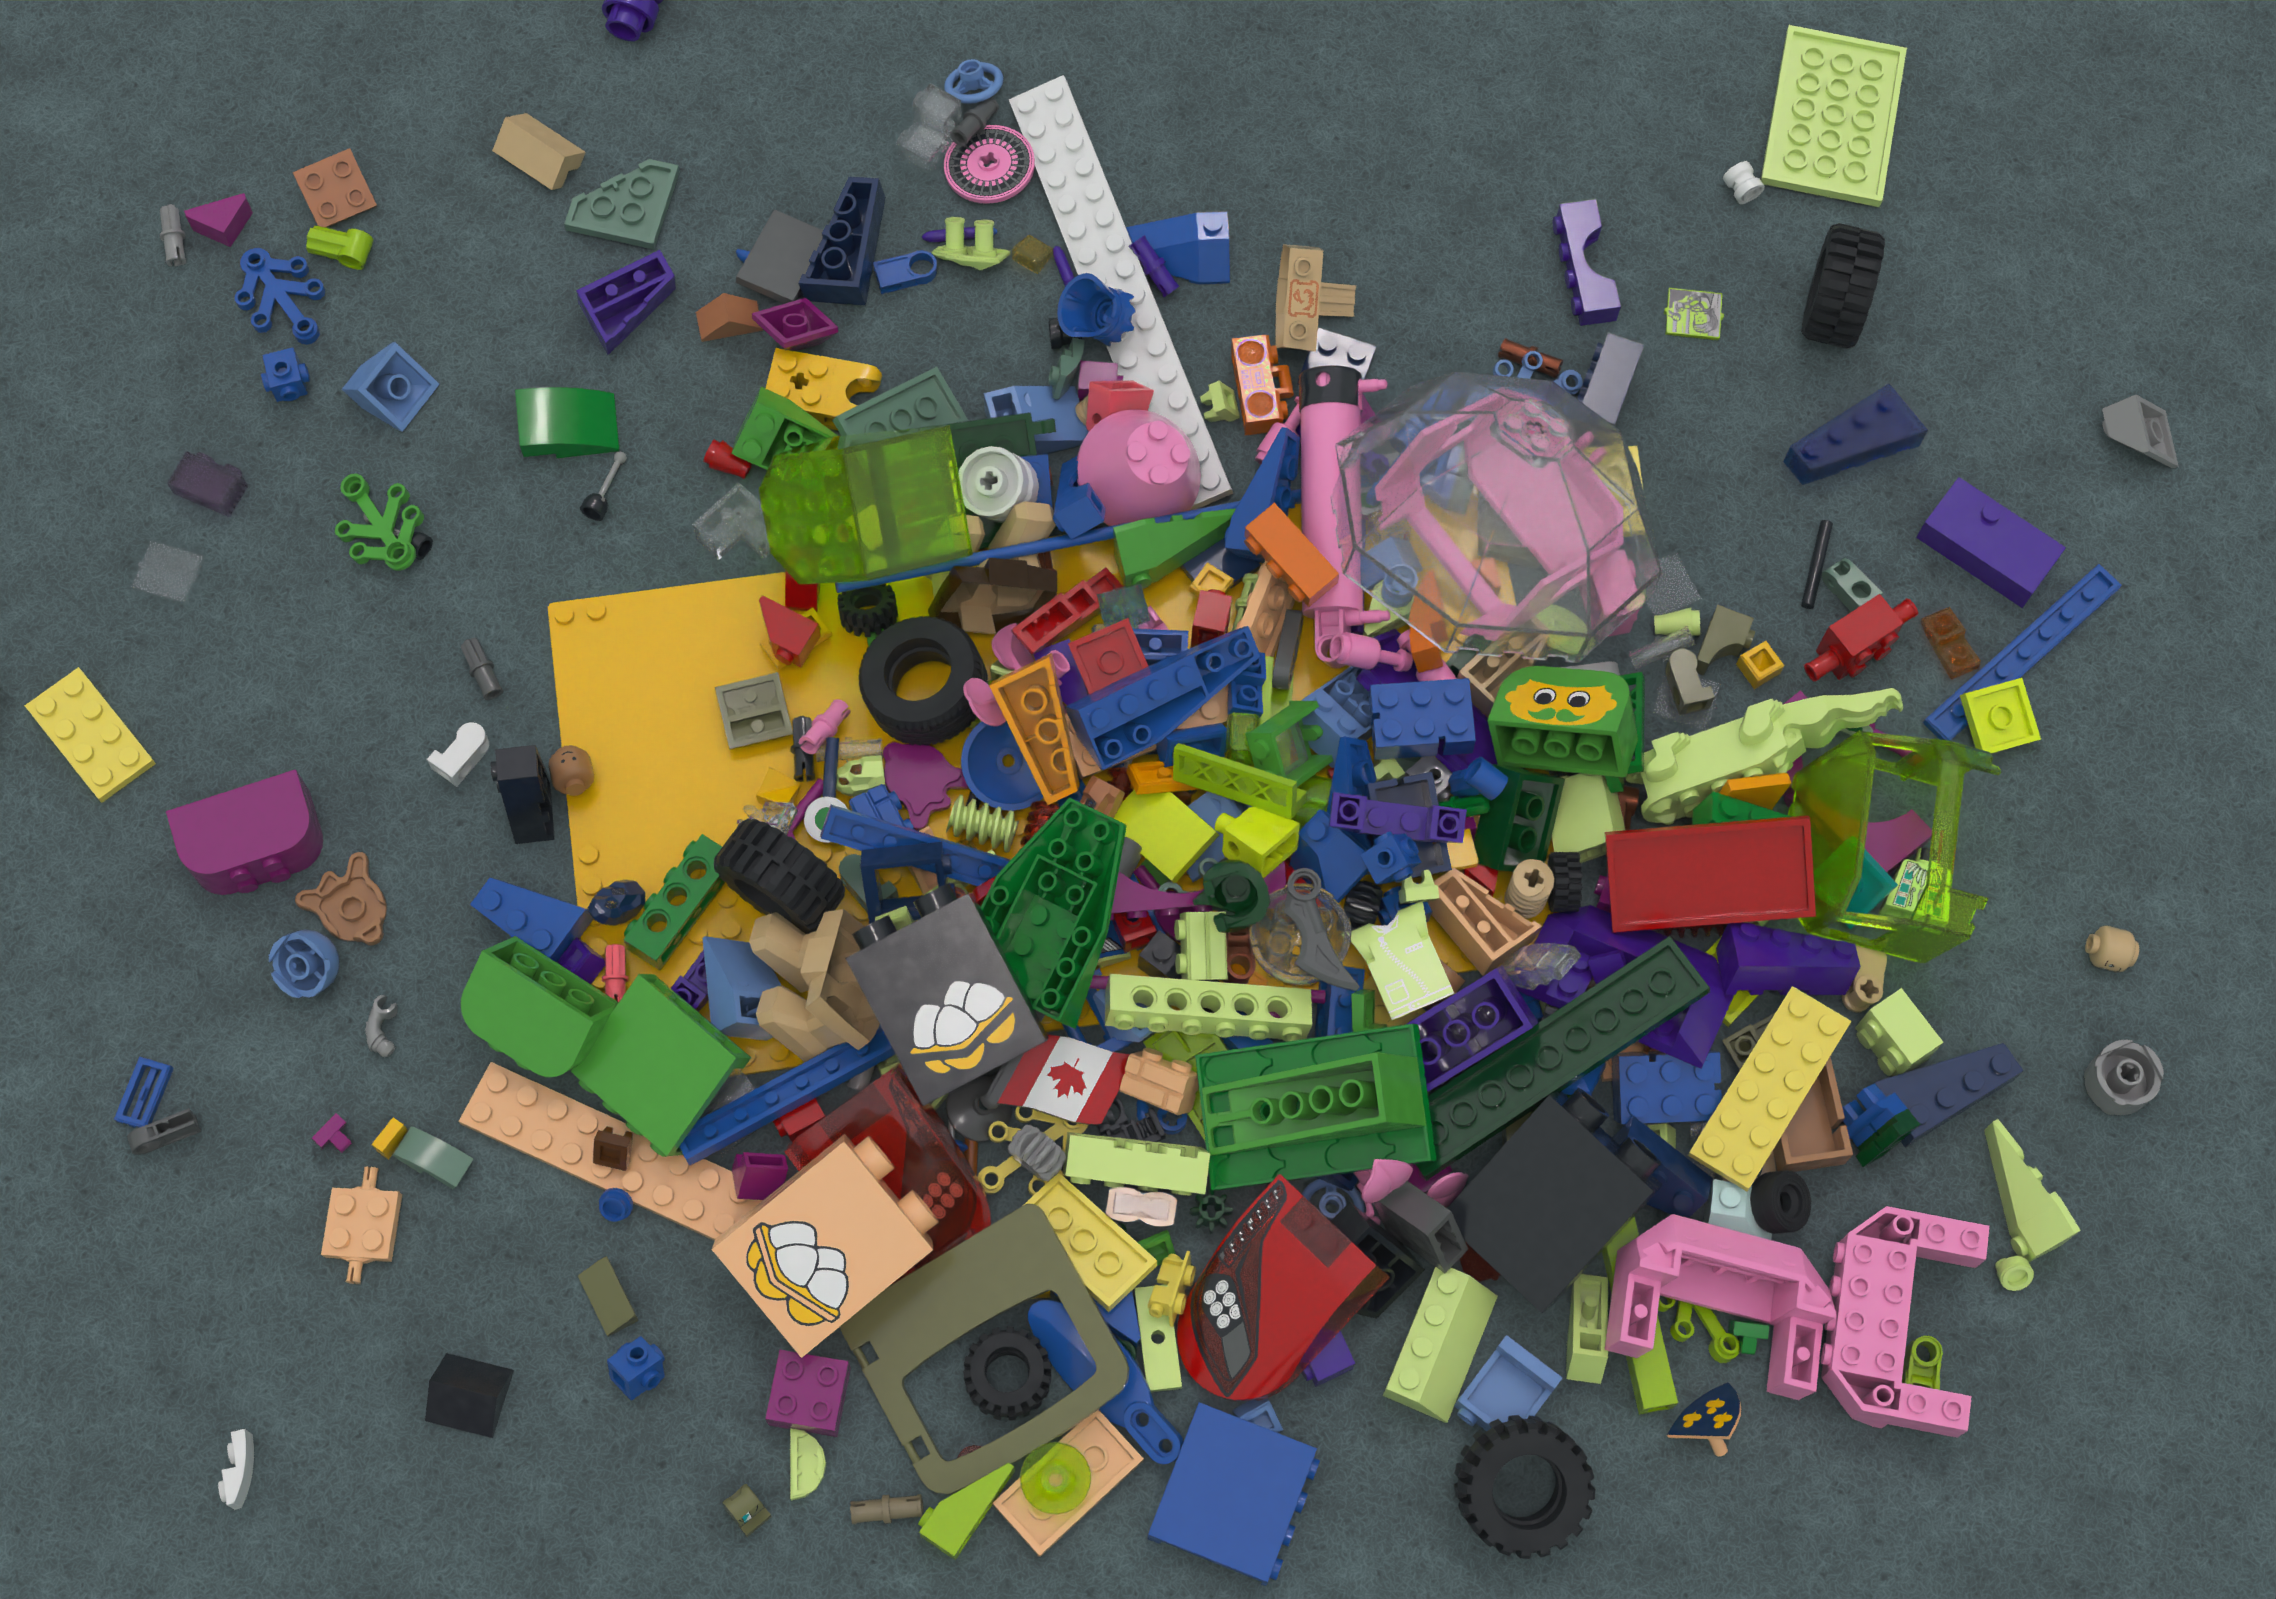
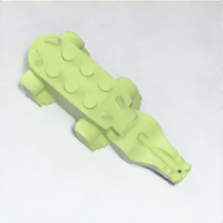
[1625,688,1903,825]

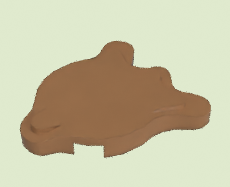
[295,852,387,946]

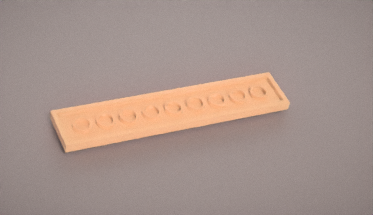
[459,1062,763,1241]

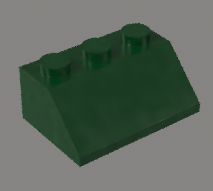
[1474,764,1565,872]

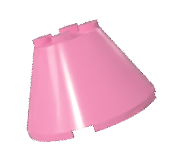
[1077,410,1201,526]

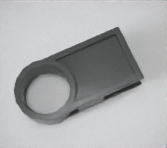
[127,1108,201,1155]

